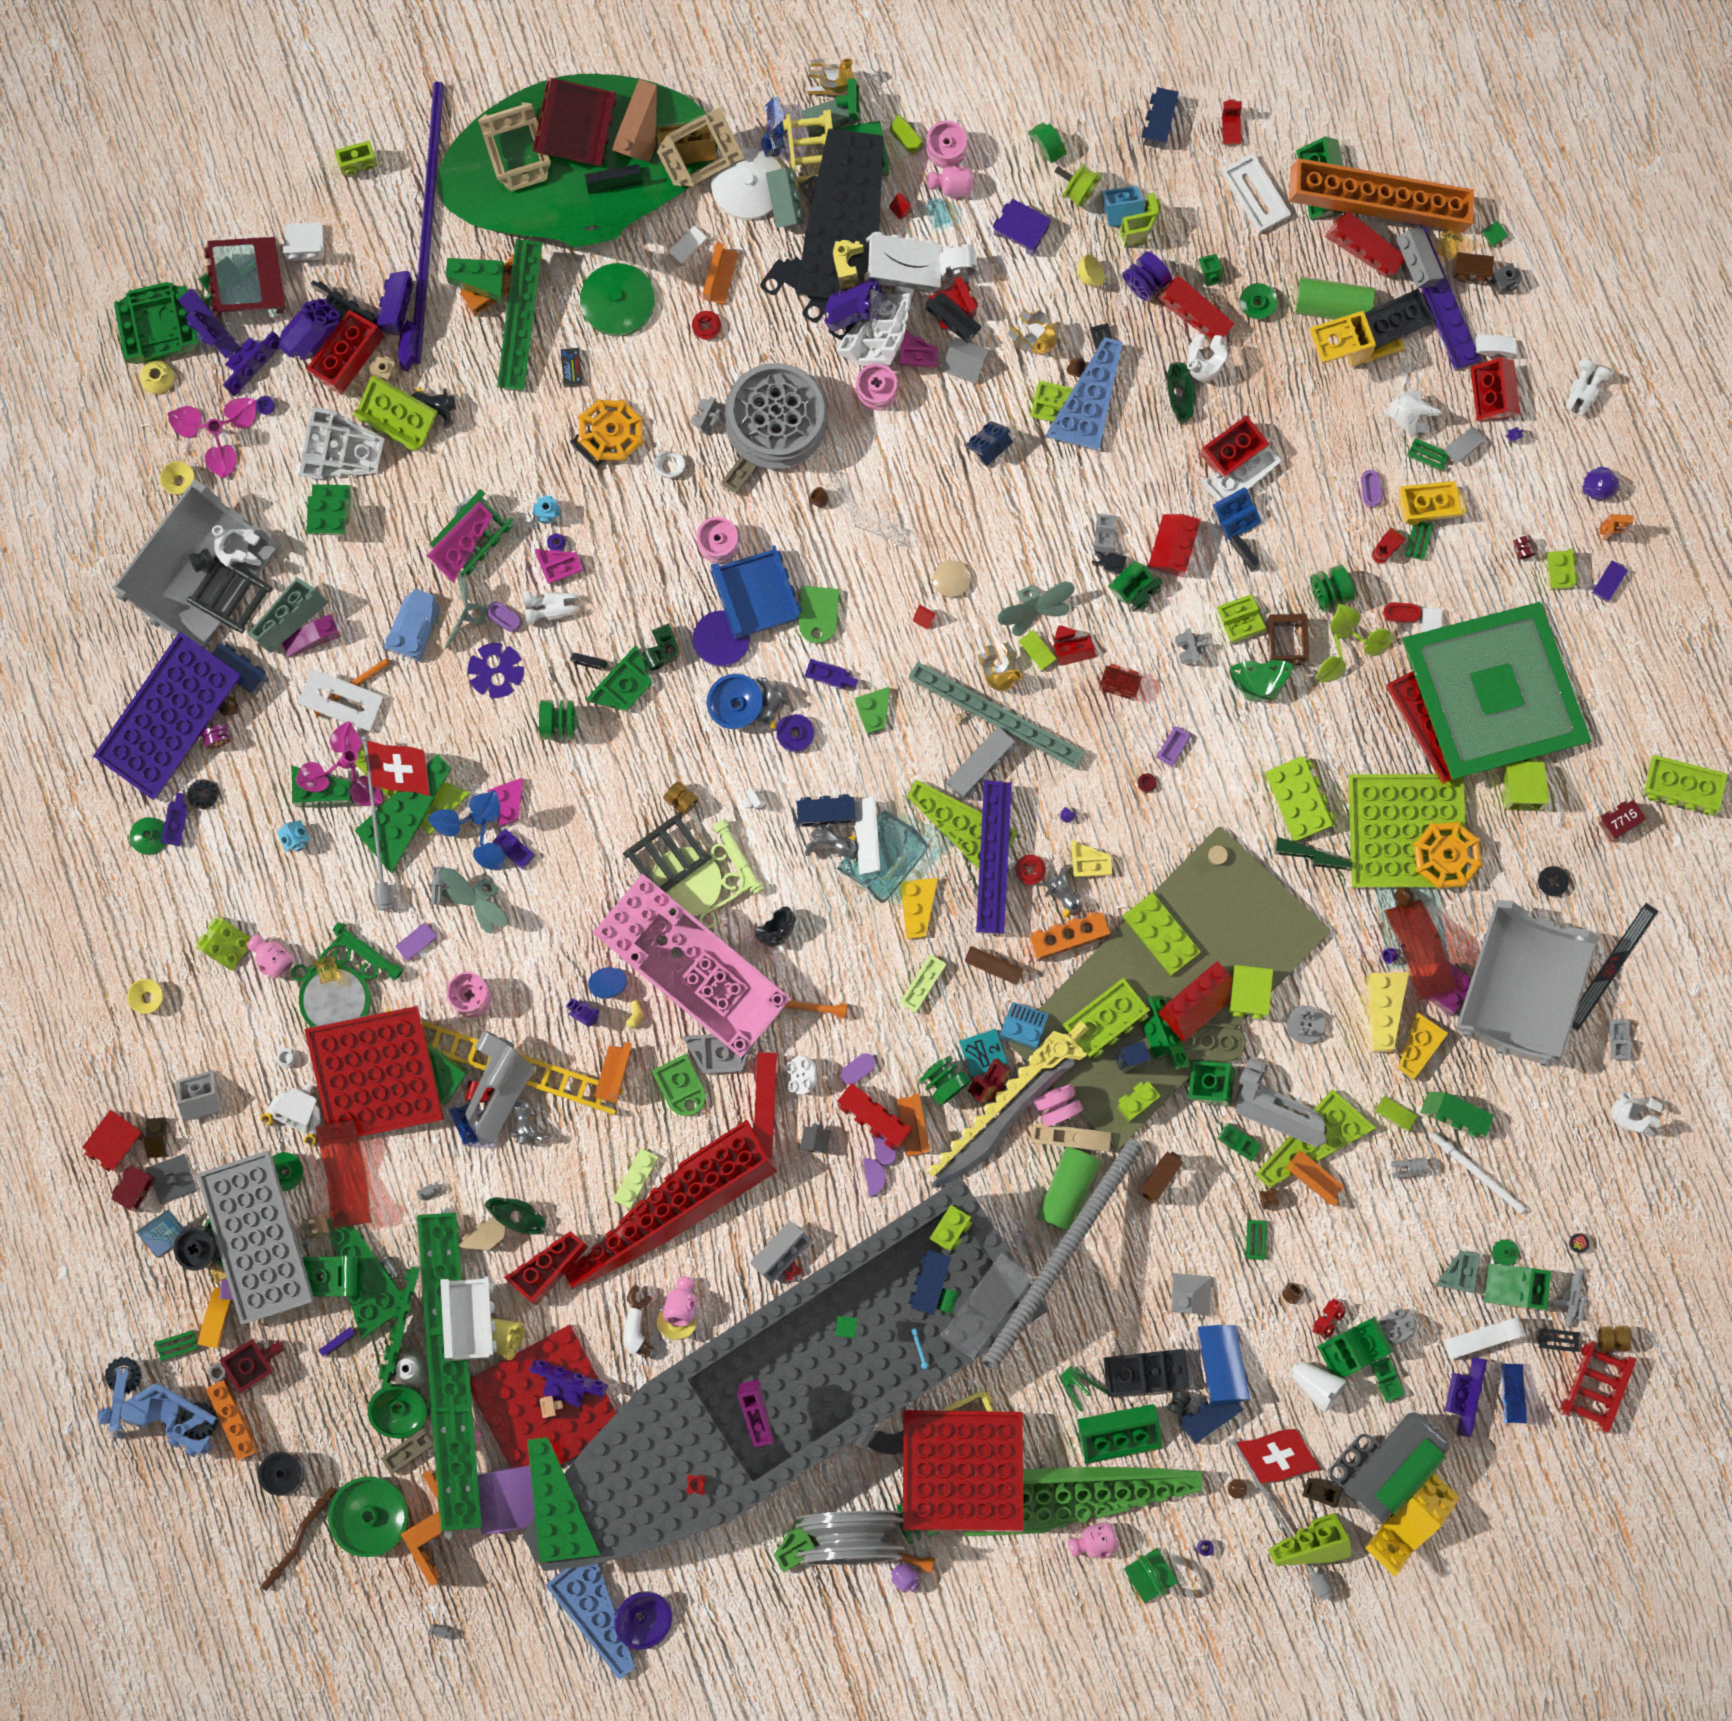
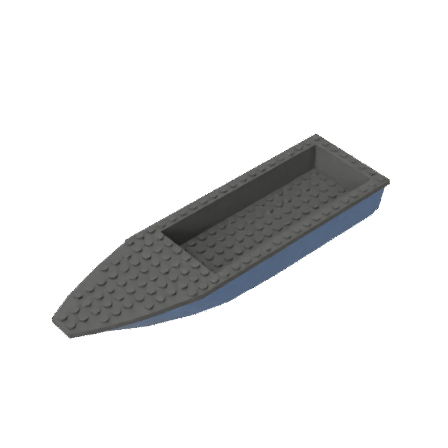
[522,1177,1049,1571]

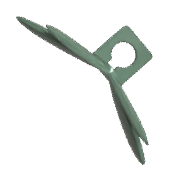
[444,571,486,650]
[998,582,1075,636]
[441,868,508,933]

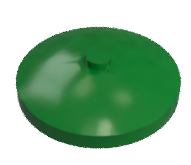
[580,263,655,336]
[328,1476,409,1557]

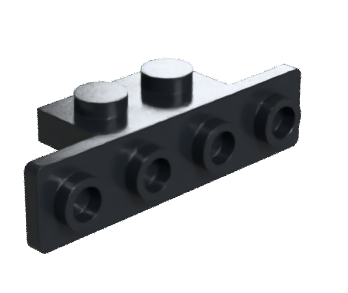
[311,280,376,324]

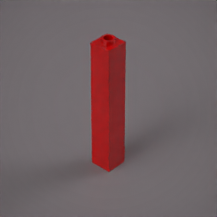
[754,1052,777,1160]

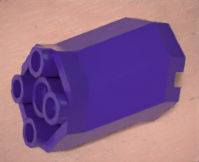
[825,279,885,331]
[279,298,340,361]

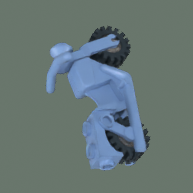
[97,1357,218,1458]

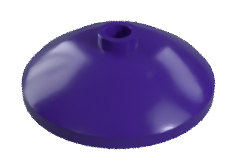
[614,1591,672,1650]

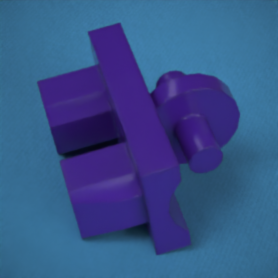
[566,998,600,1027]

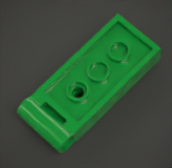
[427,1042,469,1105]
[302,1256,358,1297]

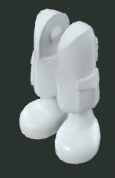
[1566,359,1613,416]
[523,590,578,625]

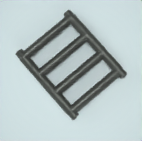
[186,555,273,634]
[623,813,712,892]

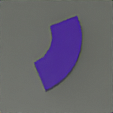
[398,320,418,372]

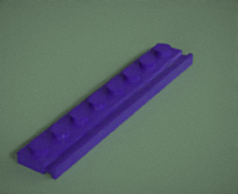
[1420,227,1481,371]
[976,780,1012,935]

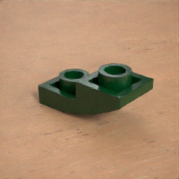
[1131,577,1163,612]

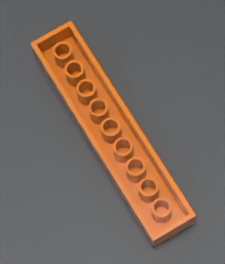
[1289,158,1474,232]

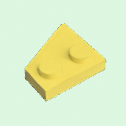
[1071,840,1112,878]

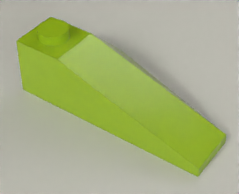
[1268,1513,1351,1566]

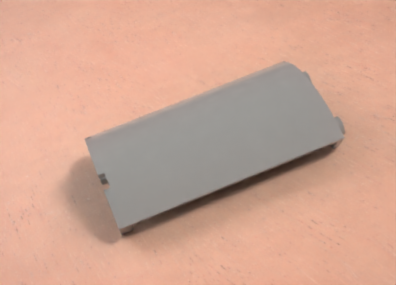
[112,479,281,648]
[1456,900,1599,1068]

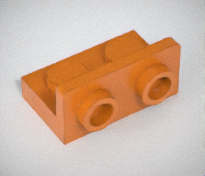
[1599,514,1634,540]

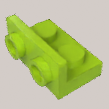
[1546,548,1578,590]
[929,1205,972,1252]

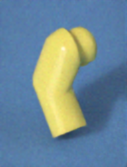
[626,1000,644,1029]

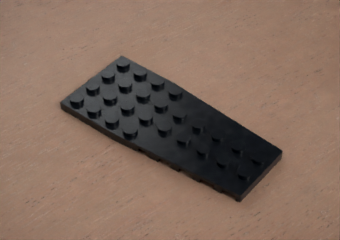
[797,128,884,299]

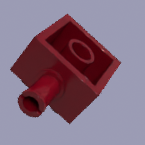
[219,1339,285,1394]

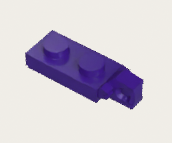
[804,659,858,690]
[161,792,188,847]

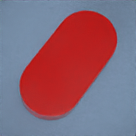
[1383,602,1422,623]

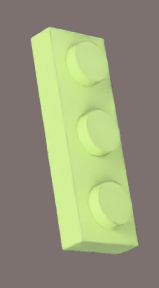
[899,954,946,1014]
[613,1148,658,1209]

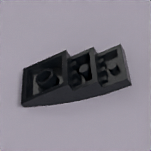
[1103,1349,1190,1397]

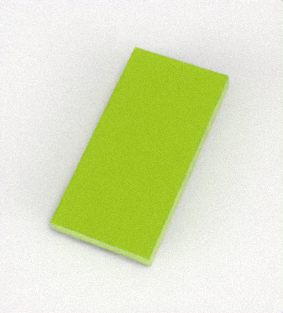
[1122,892,1201,977]

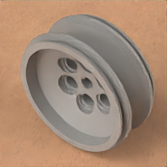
[725,363,827,469]
[795,1510,905,1565]

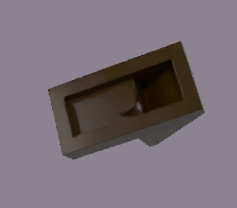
[143,1117,167,1158]
[1302,1477,1343,1508]

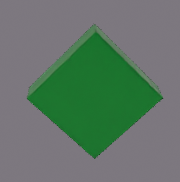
[1481,221,1508,247]
[835,1316,857,1338]

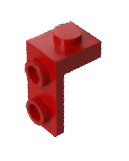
[1221,99,1242,145]

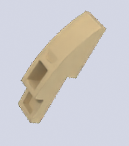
[1031,1123,1112,1152]

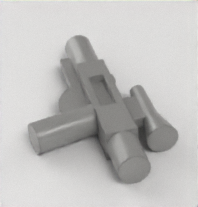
[1552,1268,1586,1327]

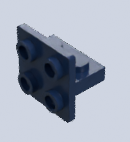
[965,421,1013,467]

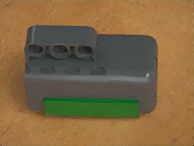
[1327,1412,1449,1525]

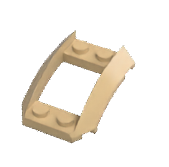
[478,102,551,191]
[657,107,745,187]

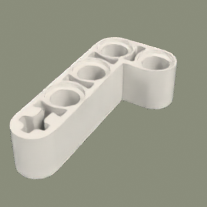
[1443,1317,1525,1360]

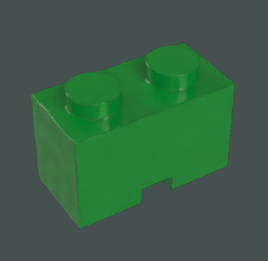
[1108,561,1155,604]

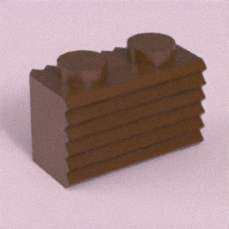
[1453,252,1494,284]

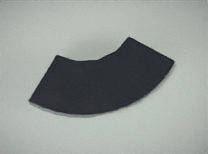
[868,1430,903,1454]

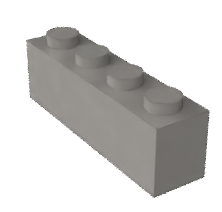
[946,727,1015,800]

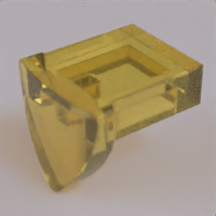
[1437,230,1464,259]
[312,956,340,984]

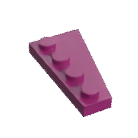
[426,502,493,583]

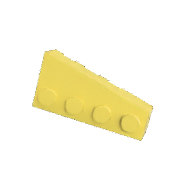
[1367,972,1409,1053]

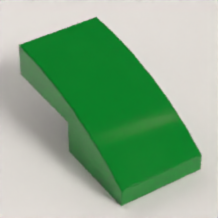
[1217,1123,1262,1162]
[1371,1357,1405,1403]

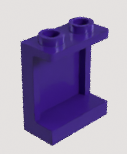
[992,198,1051,256]

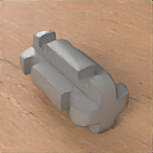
[417,1182,441,1200]
[380,1256,400,1279]
[429,1624,454,1640]

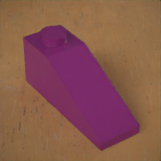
[282,614,341,657]
[737,1379,774,1448]

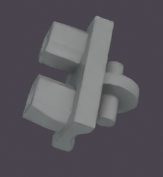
[690,396,724,435]
[1175,628,1208,666]

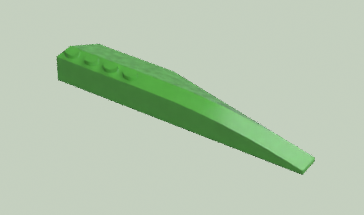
[964,1467,1202,1536]

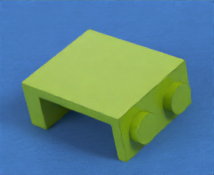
[1228,965,1273,1020]

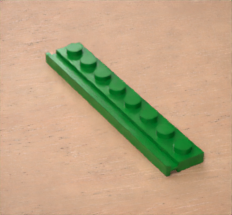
[497,238,543,391]

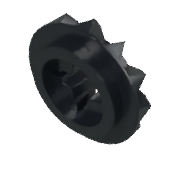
[187,779,218,809]
[1537,866,1569,897]

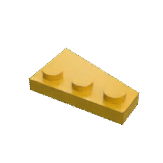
[900,878,938,940]
[1398,1011,1448,1080]

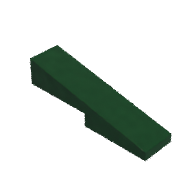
[1274,836,1352,871]

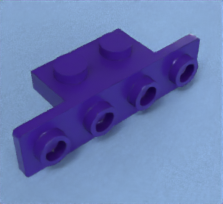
[178,289,240,358]
[223,331,280,397]
[1445,1358,1487,1437]
[529,1359,608,1407]

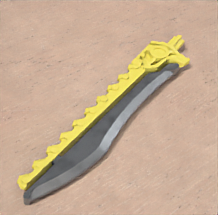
[928,1021,1089,1188]

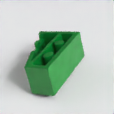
[446,258,505,304]
[291,765,353,807]

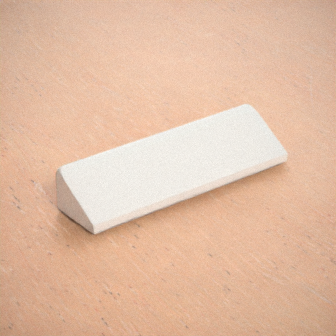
[854,797,880,876]

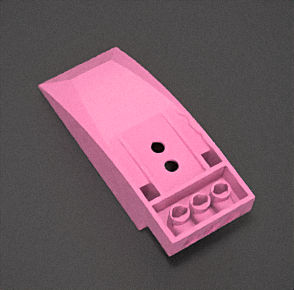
[593,874,791,1058]

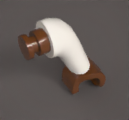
[623,1285,653,1359]

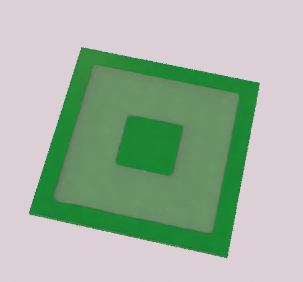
[1402,601,1592,780]

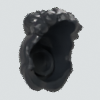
[755,906,797,947]

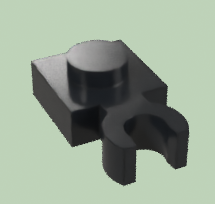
[1092,551,1127,575]

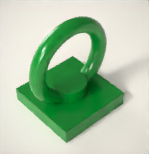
[1123,1548,1178,1603]

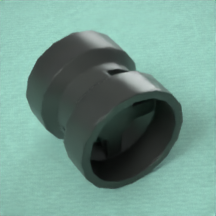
[189,548,214,572]
[1166,1390,1192,1417]

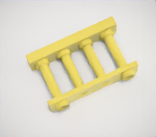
[783,110,833,189]

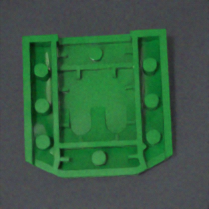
[114,282,199,364]

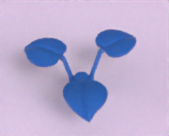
[428,790,505,870]

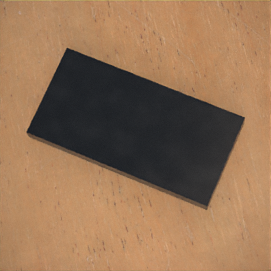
[1364,288,1435,350]

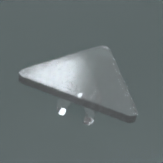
[870,289,891,329]

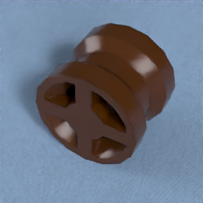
[1258,1187,1279,1210]

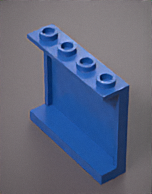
[710,545,802,640]

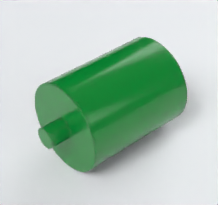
[936,1288,959,1316]

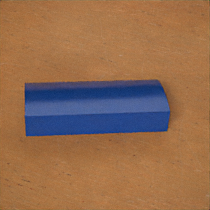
[1197,1325,1251,1407]

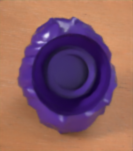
[1582,467,1619,501]

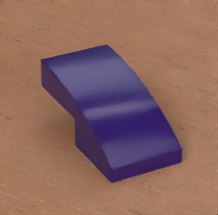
[492,829,535,870]

